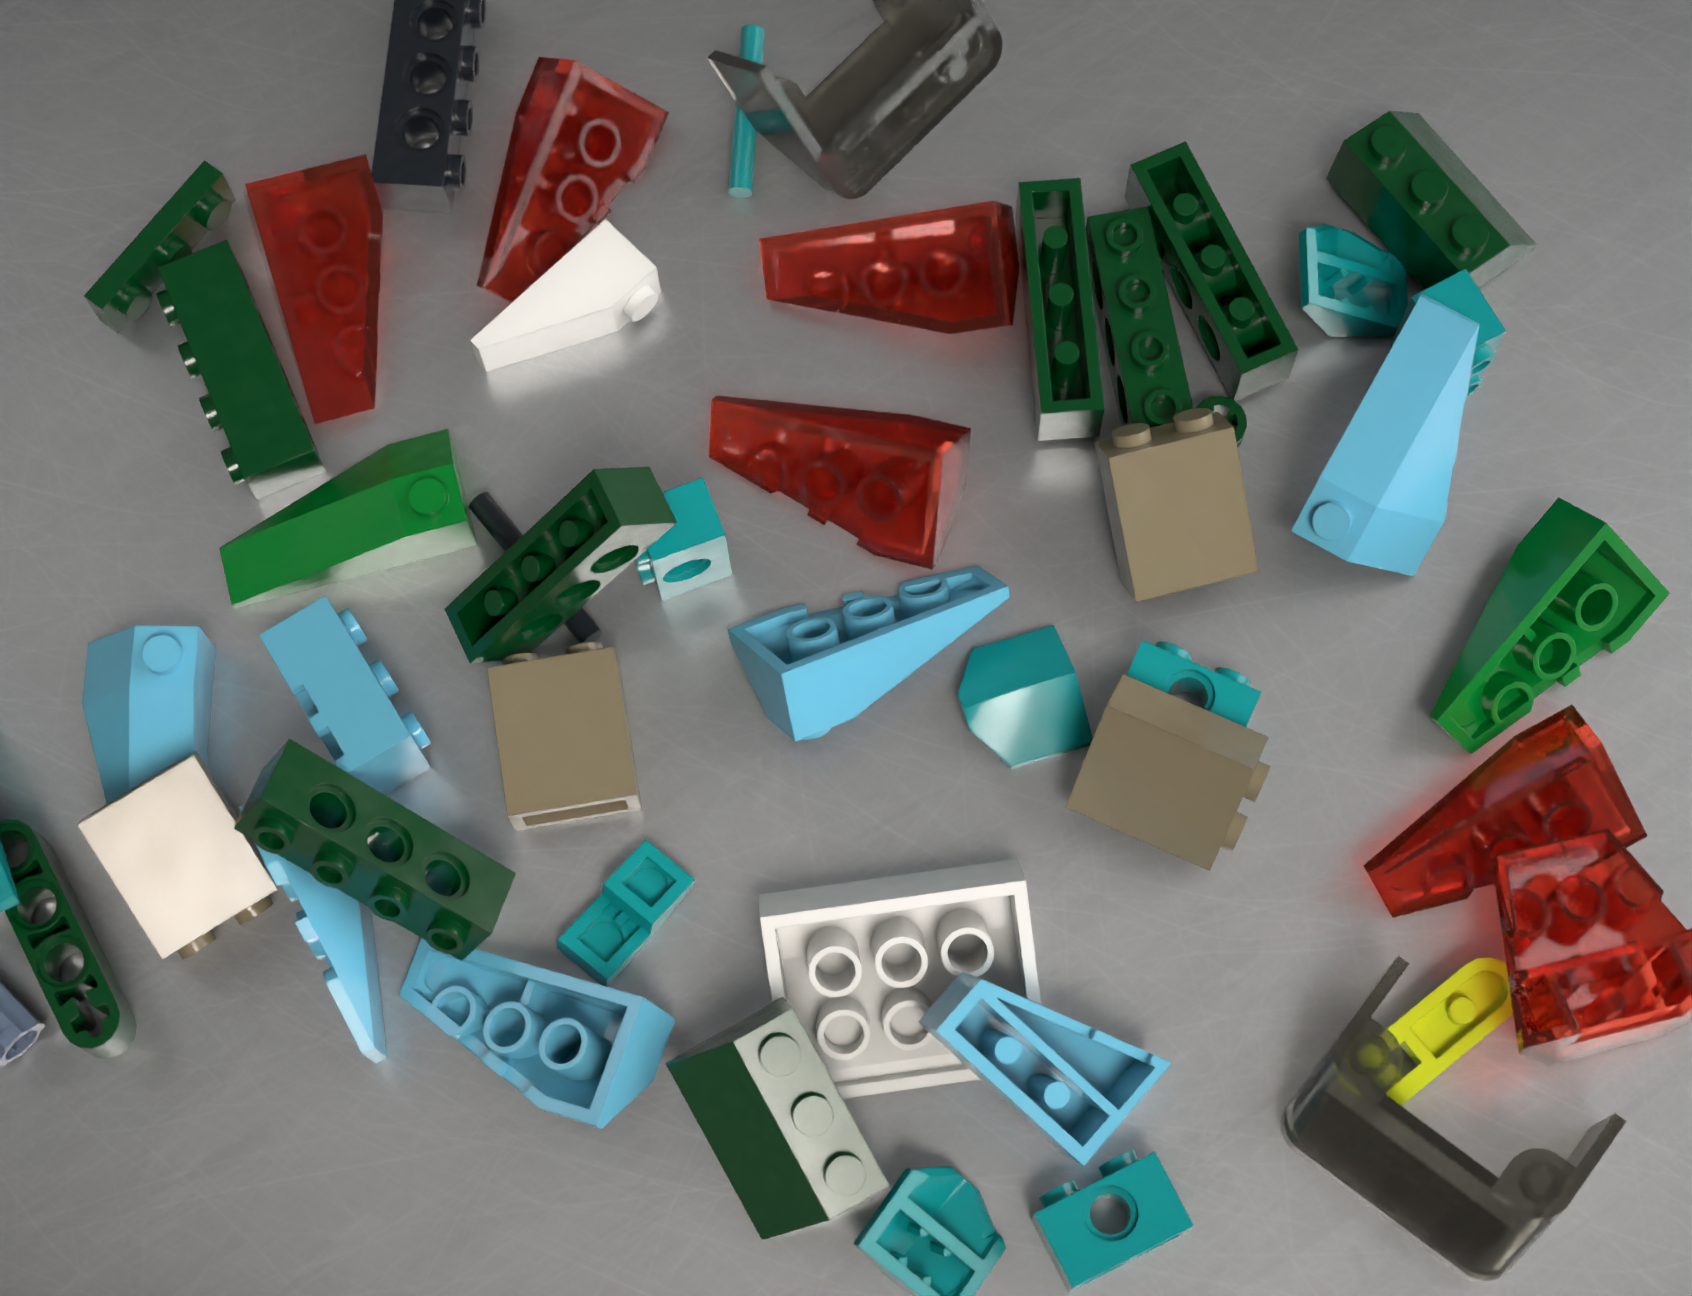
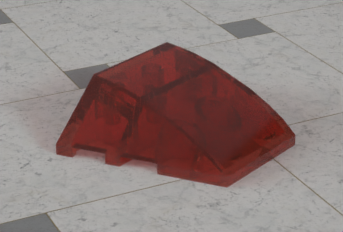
[1492,828,1692,1066]

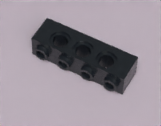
[370,0,486,213]

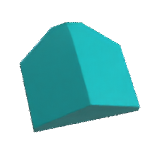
[1299,224,1408,337]
[957,625,1093,769]
[853,1166,1006,1296]

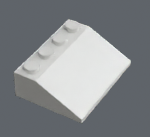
[758,858,1041,1099]

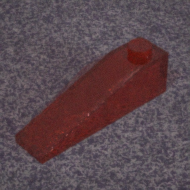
[476,57,669,303]
[244,154,383,425]
[759,201,1020,335]
[709,395,971,570]
[1363,704,1648,918]

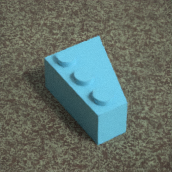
[259,595,432,795]
[918,972,1172,1166]

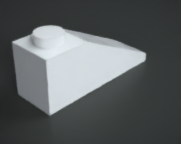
[470,219,661,372]

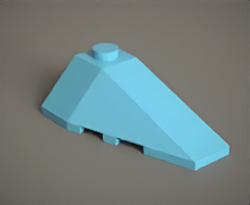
[1291,294,1480,576]
[727,565,1010,742]
[82,625,216,803]
[239,804,387,1063]
[399,938,676,1129]

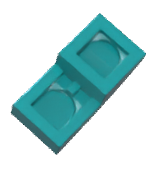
[557,840,695,987]

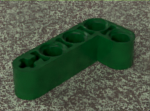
[0,819,137,1059]

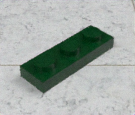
[84,160,236,333]

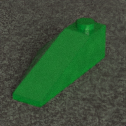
[219,429,478,609]
[1429,497,1670,754]

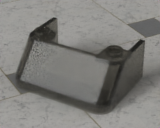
[707,0,1003,199]
[1280,956,1627,1283]

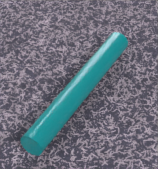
[728,25,765,198]

